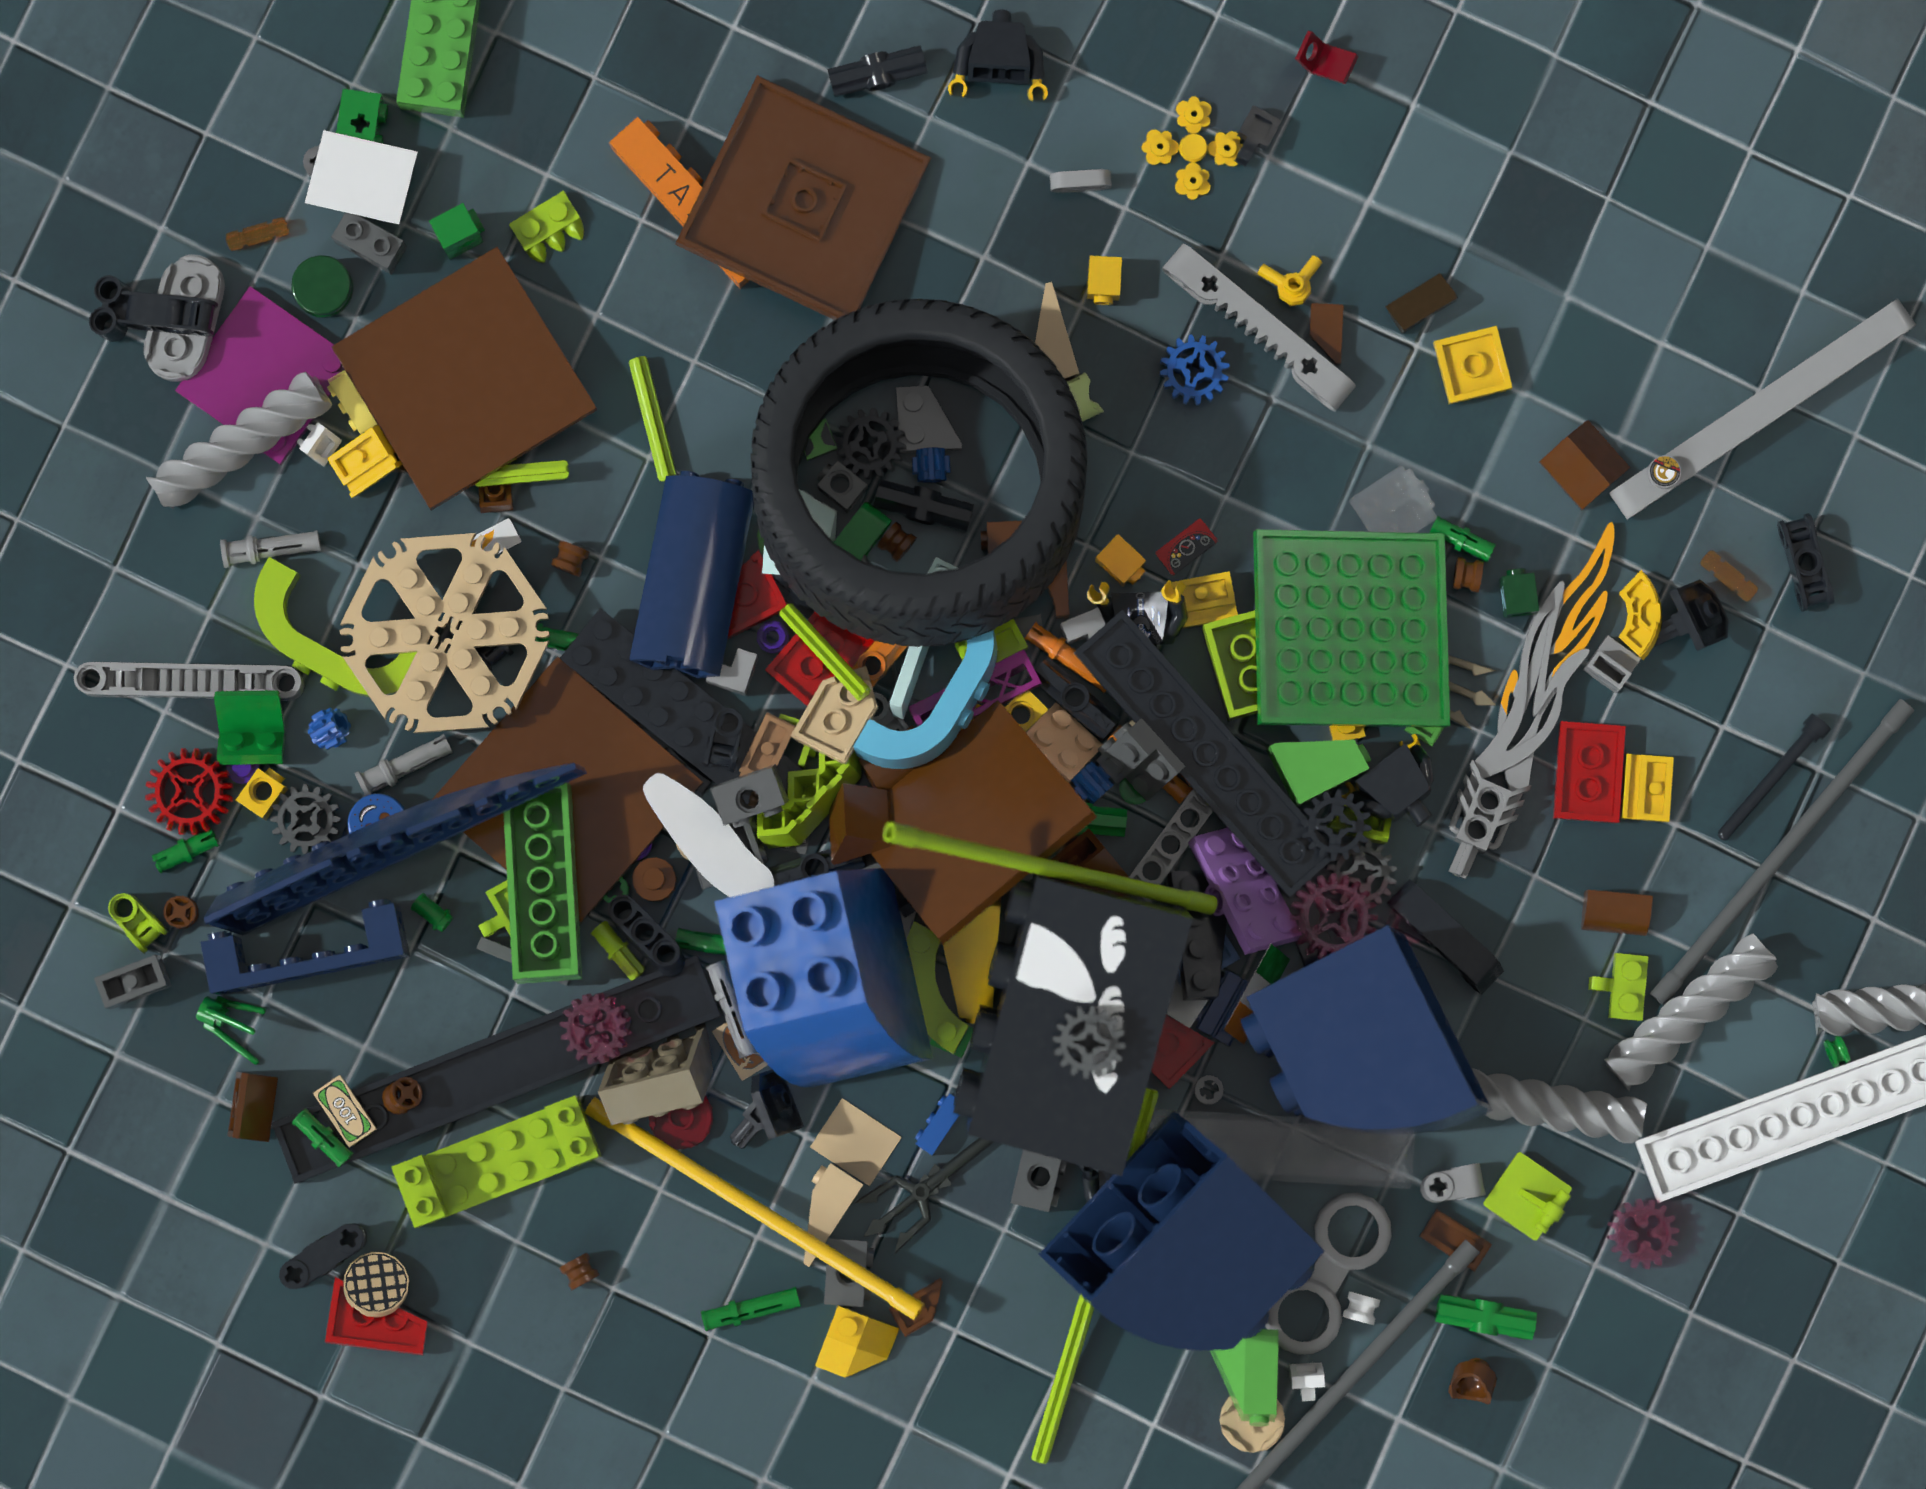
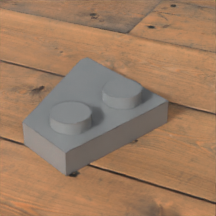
[896,386,962,453]

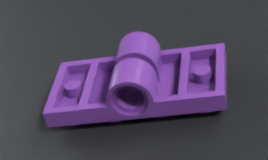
[1188,828,1302,955]

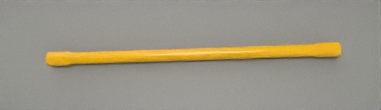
[585,1097,925,1320]

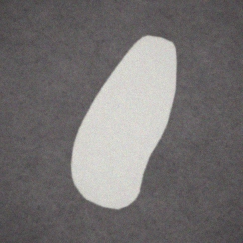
[643,773,774,897]

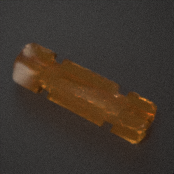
[226,217,289,251]
[1700,550,1758,602]

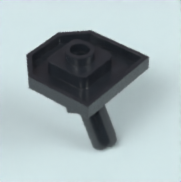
[1654,580,1729,651]
[730,1069,804,1149]

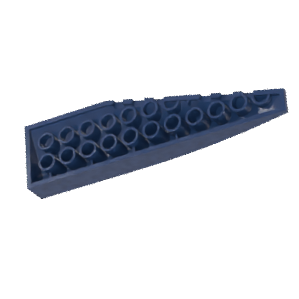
[204,763,587,936]

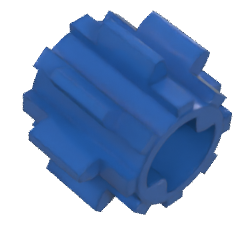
[912,447,951,483]
[307,707,351,750]
[1071,761,1114,804]

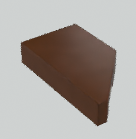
[889,1278,943,1337]

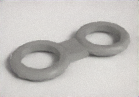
[1265,1192,1392,1355]

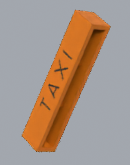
[609,117,750,289]

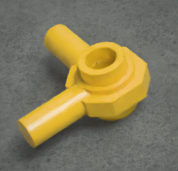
[1257,255,1322,306]

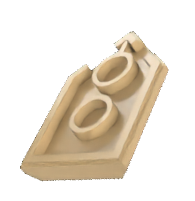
[791,666,878,764]

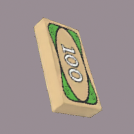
[313,1075,377,1147]

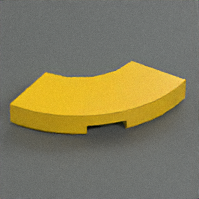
[1619,570,1662,660]

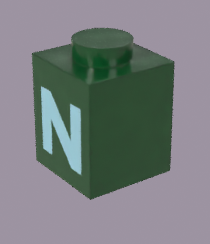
[1499,568,1539,618]

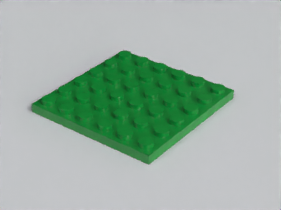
[1253,529,1450,727]

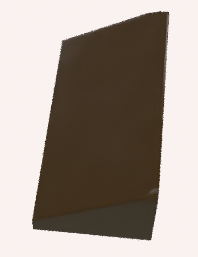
[1385,273,1458,334]

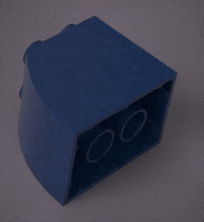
[1241,925,1493,1135]
[1038,1110,1325,1351]

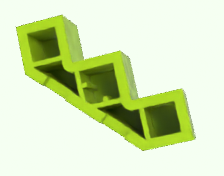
[757,750,862,849]

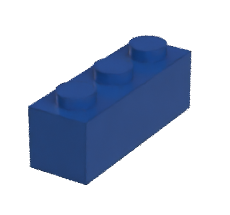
[914,1093,959,1155]

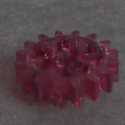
[560,993,632,1064]
[1607,1198,1679,1270]

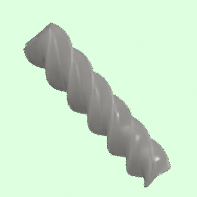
[146,372,333,509]
[1604,934,1778,1091]
[1812,984,1926,1036]
[1472,1068,1647,1143]

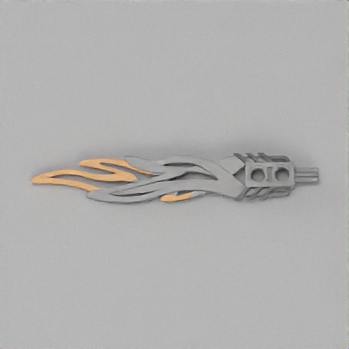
[1448,522,1615,879]

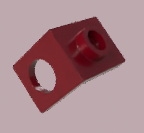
[1295,30,1359,84]

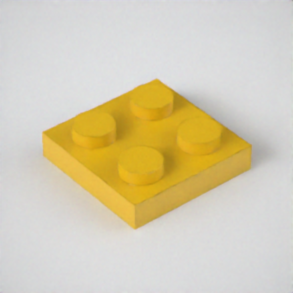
[1433,326,1513,405]

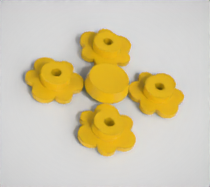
[1141,96,1243,200]

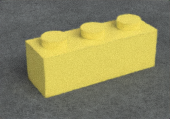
[327,370,377,434]

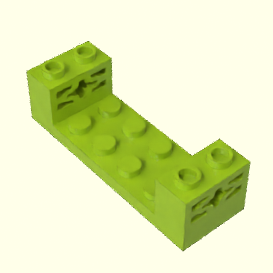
[391,1095,602,1228]

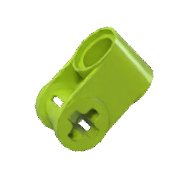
[108,893,169,954]

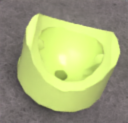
[1066,373,1104,422]

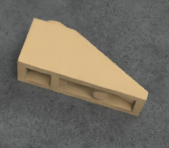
[1035,282,1079,381]
[804,1163,864,1267]

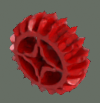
[145,748,234,836]

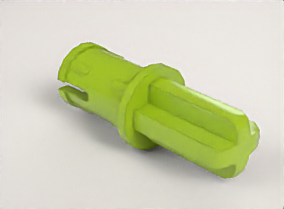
[591,921,645,980]

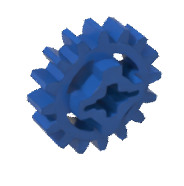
[1159,334,1230,406]

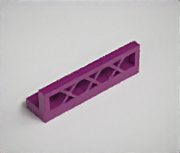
[908,649,1042,727]

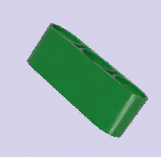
[834,501,892,560]

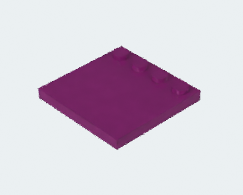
[175,286,346,466]

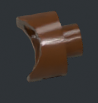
[632,857,677,902]
[1448,1358,1497,1405]

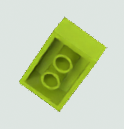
[1202,610,1258,721]

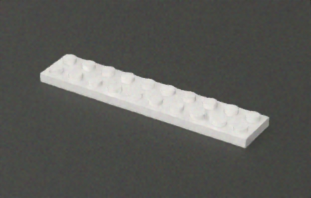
[1635,1035,1926,1203]

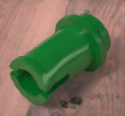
[411,893,454,932]

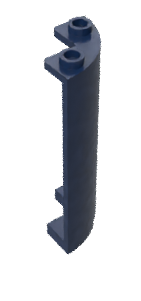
[629,471,754,678]

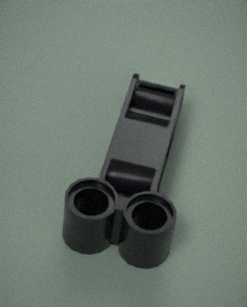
[89,275,218,342]

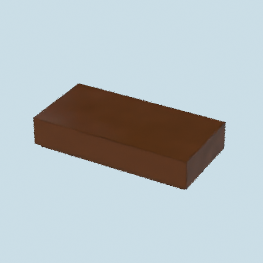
[1419,1209,1492,1272]

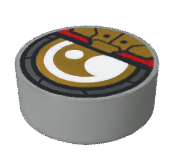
[1647,455,1681,489]

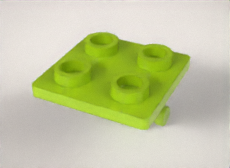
[1483,1152,1572,1241]

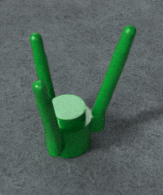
[196,995,266,1065]

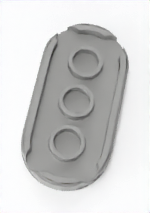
[144,255,225,382]

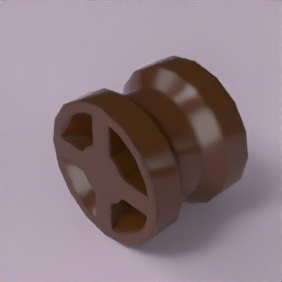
[877,521,917,562]
[551,541,590,577]
[1452,557,1484,593]
[164,896,199,929]
[382,1077,423,1115]
[559,1252,600,1291]

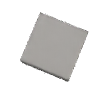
[1060,608,1105,645]
[1583,636,1641,693]
[706,648,759,696]

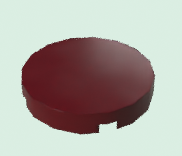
[649,1096,714,1150]

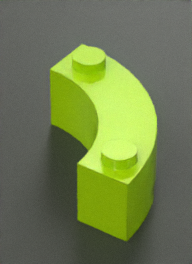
[906,921,969,1055]

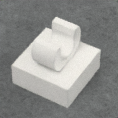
[297,422,343,467]
[1289,1362,1325,1401]

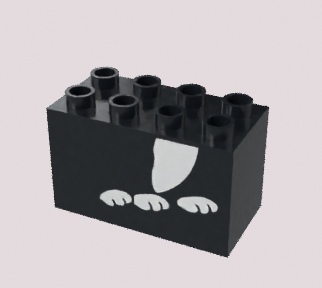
[953,873,1193,1176]

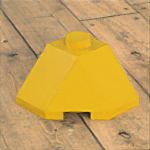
[815,1305,899,1378]

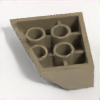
[598,1023,713,1125]

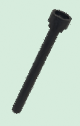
[1718,713,1831,841]

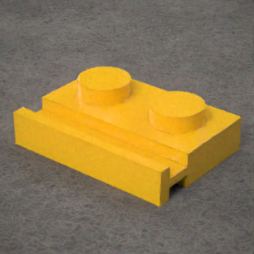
[327,425,403,498]
[1171,571,1238,629]
[1621,754,1674,823]

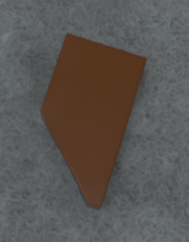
[1309,303,1344,365]

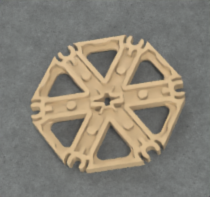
[340,533,550,734]

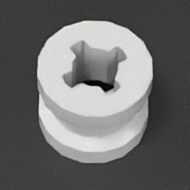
[1342,1291,1380,1325]

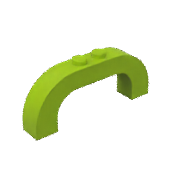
[254,557,417,697]

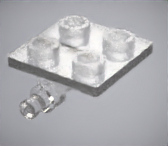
[1349,466,1437,533]

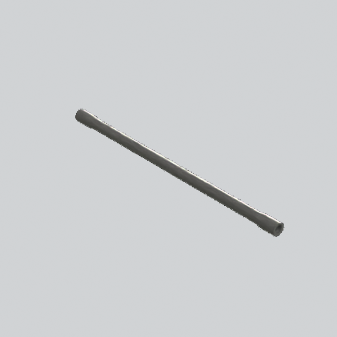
[1649,699,1914,1006]
[1236,1239,1480,1489]

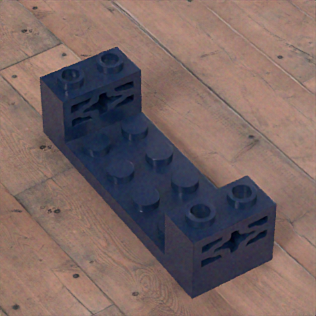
[200,899,410,995]

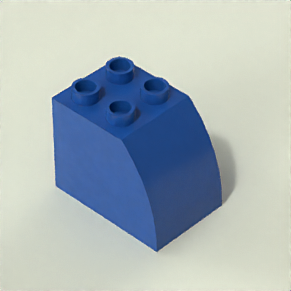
[715,868,933,1087]

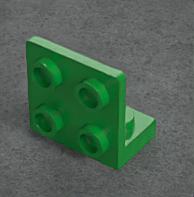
[214,690,286,765]

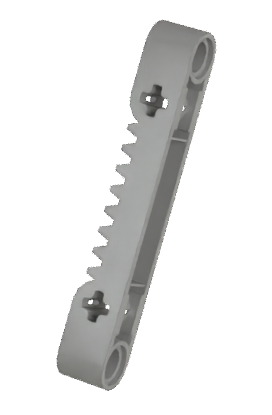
[1162,243,1356,411]
[74,662,305,701]

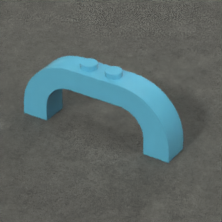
[853,630,997,769]

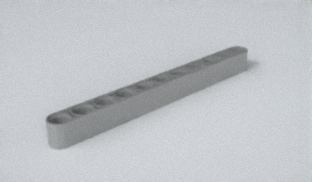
[1609,299,1916,520]

